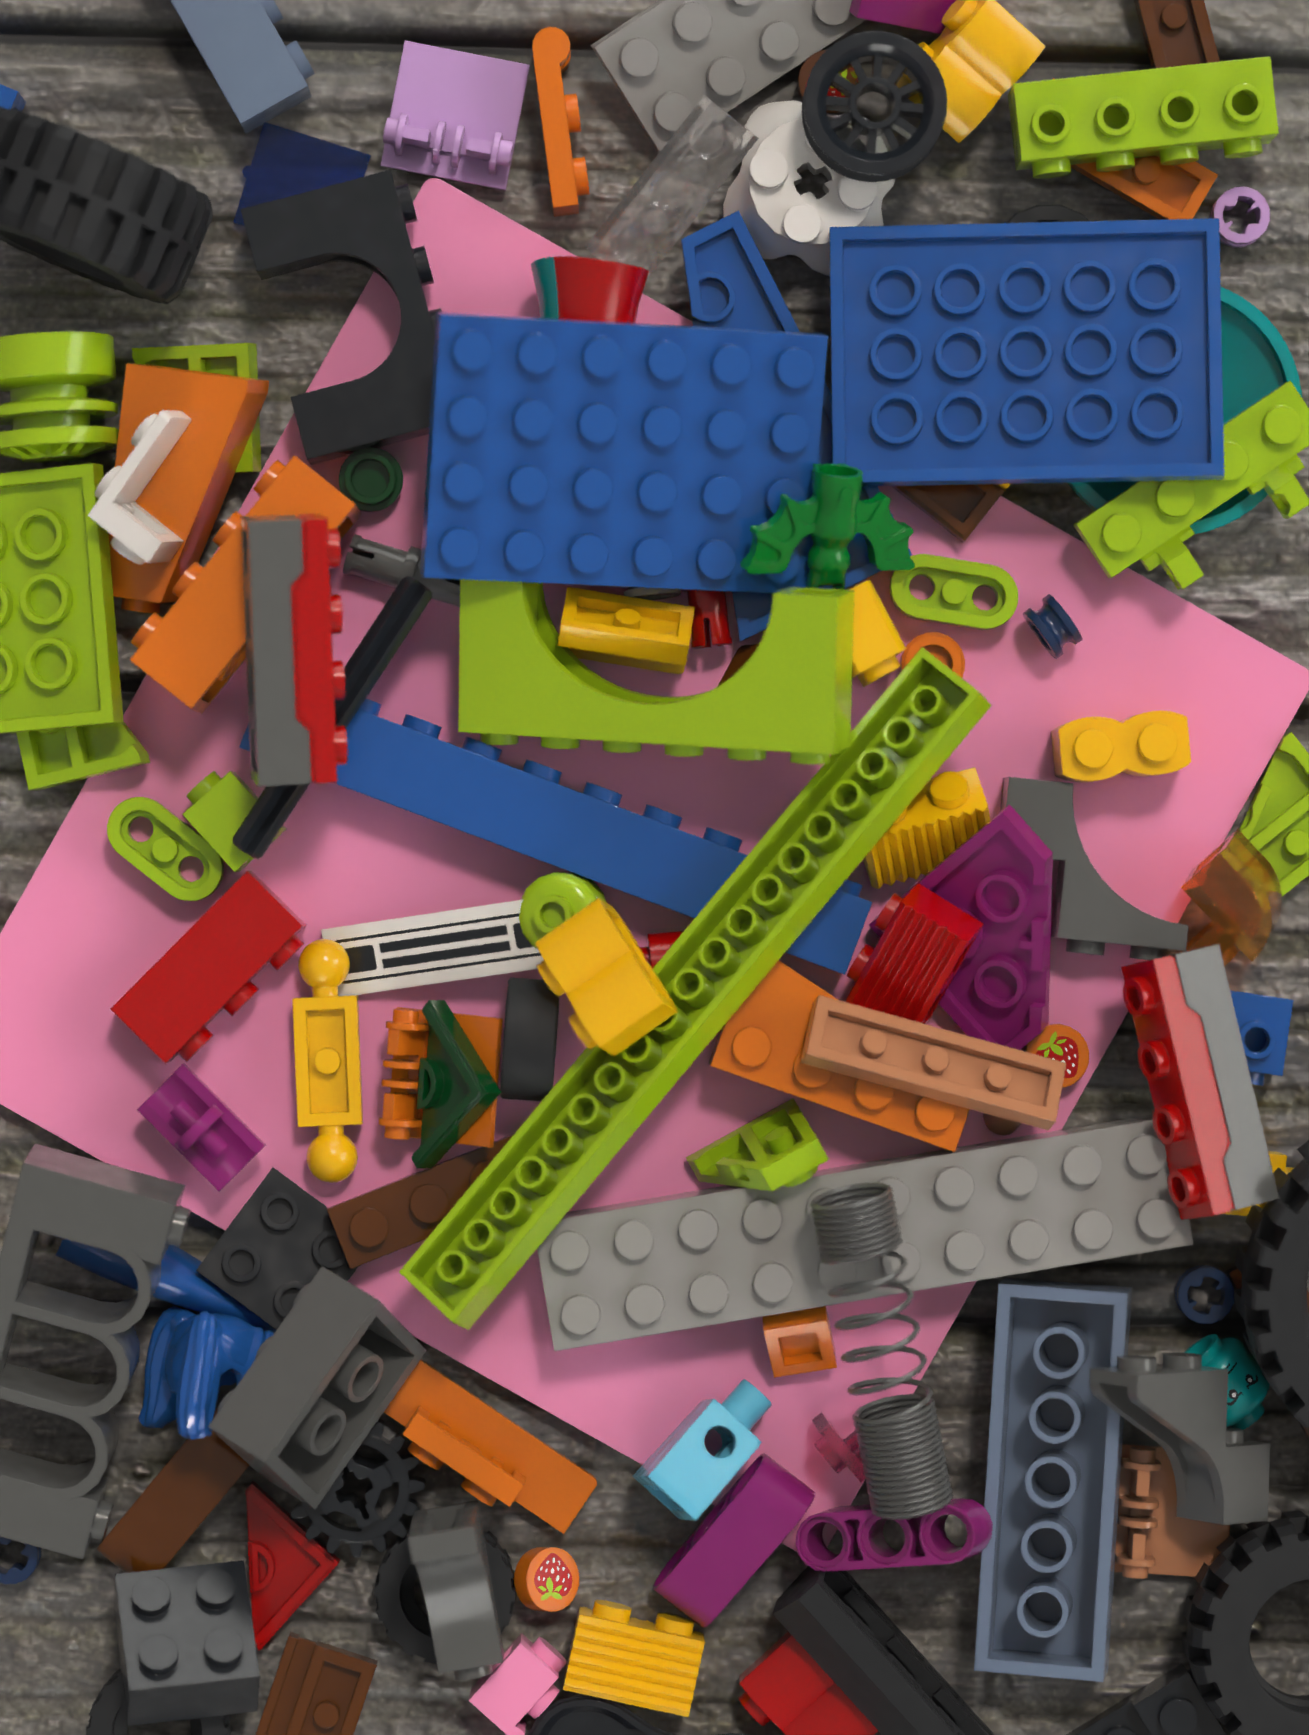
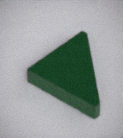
[412,1000,502,1168]

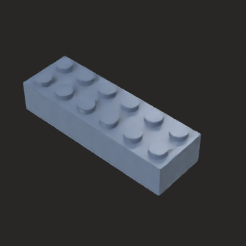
[974,1278,1132,1682]

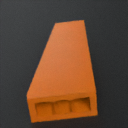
[108,363,269,613]

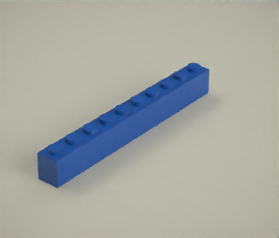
[239,699,872,975]

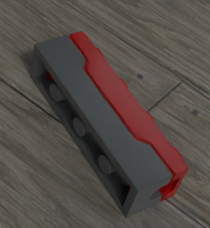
[241,514,348,786]
[1121,944,1279,1220]

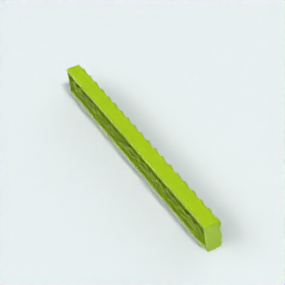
[399,647,992,1330]

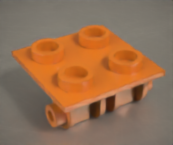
[379,1007,503,1148]

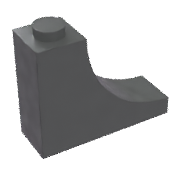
[408,1500,504,1680]

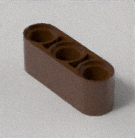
[96,1408,249,1573]

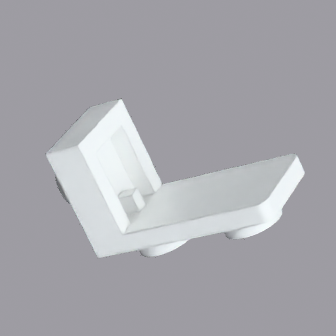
[88,410,192,565]

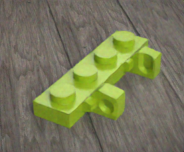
[1073,381,1309,590]

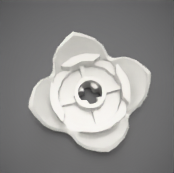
[723,100,896,276]

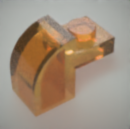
[1178,829,1282,967]

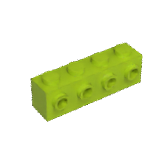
[1008,56,1279,179]

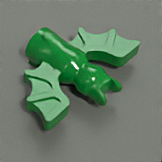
[740,463,915,589]

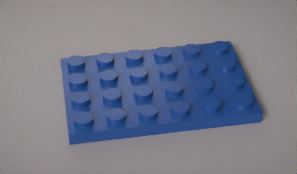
[830,218,1224,487]
[420,312,828,593]

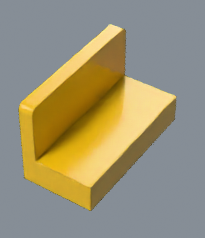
[558,587,695,674]

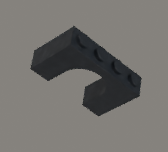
[240,170,442,465]

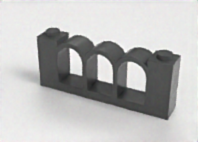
[0,1144,191,1559]

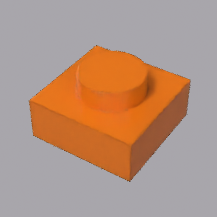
[762,1306,837,1378]

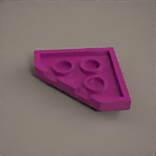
[869,804,1053,1050]

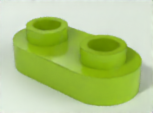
[889,554,1018,630]
[107,797,224,901]

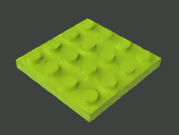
[0,463,124,734]

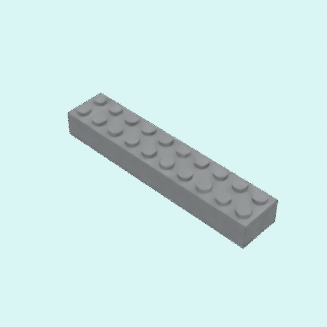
[537,1115,1194,1351]

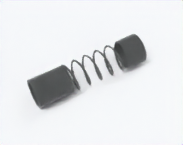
[810,1183,954,1520]

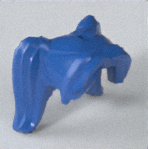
[138,1306,274,1440]

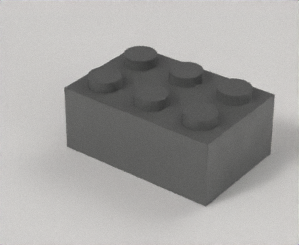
[208,1267,427,1509]

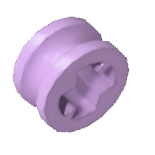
[1209,187,1270,248]

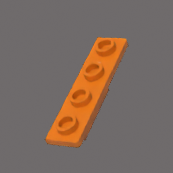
[384,1359,597,1534]

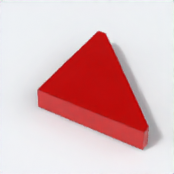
[245,1481,340,1650]

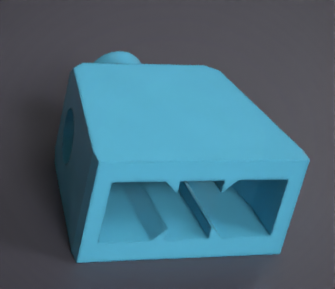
[633,1379,772,1521]

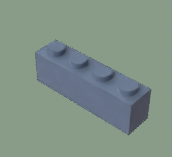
[170,0,315,134]

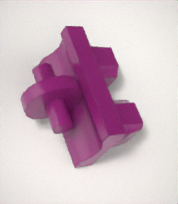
[137,1063,266,1192]

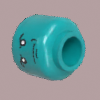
[1184,1334,1270,1429]

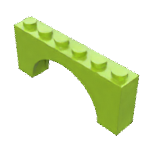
[458,579,854,764]

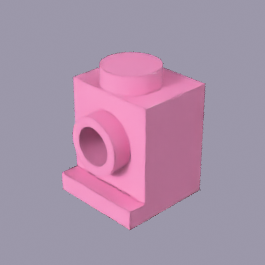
[469,1633,568,1735]

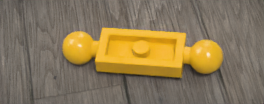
[292,939,363,1183]

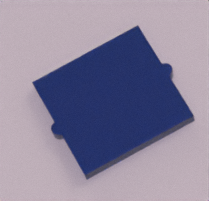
[233,122,371,227]

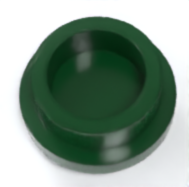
[339,447,403,512]

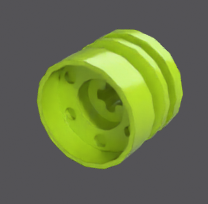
[0,331,119,463]

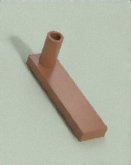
[800,995,1066,1136]

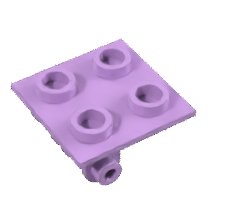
[380,41,530,191]

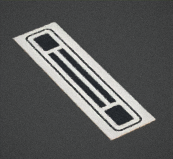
[321,899,548,996]

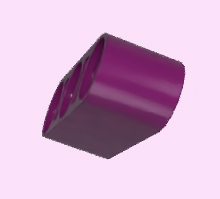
[652,1453,816,1628]
[795,1498,993,1572]

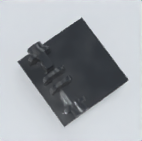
[196,1167,359,1330]

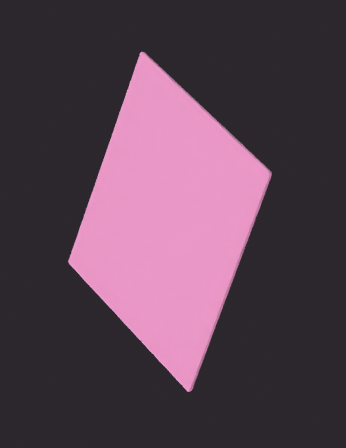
[0,178,1309,1552]

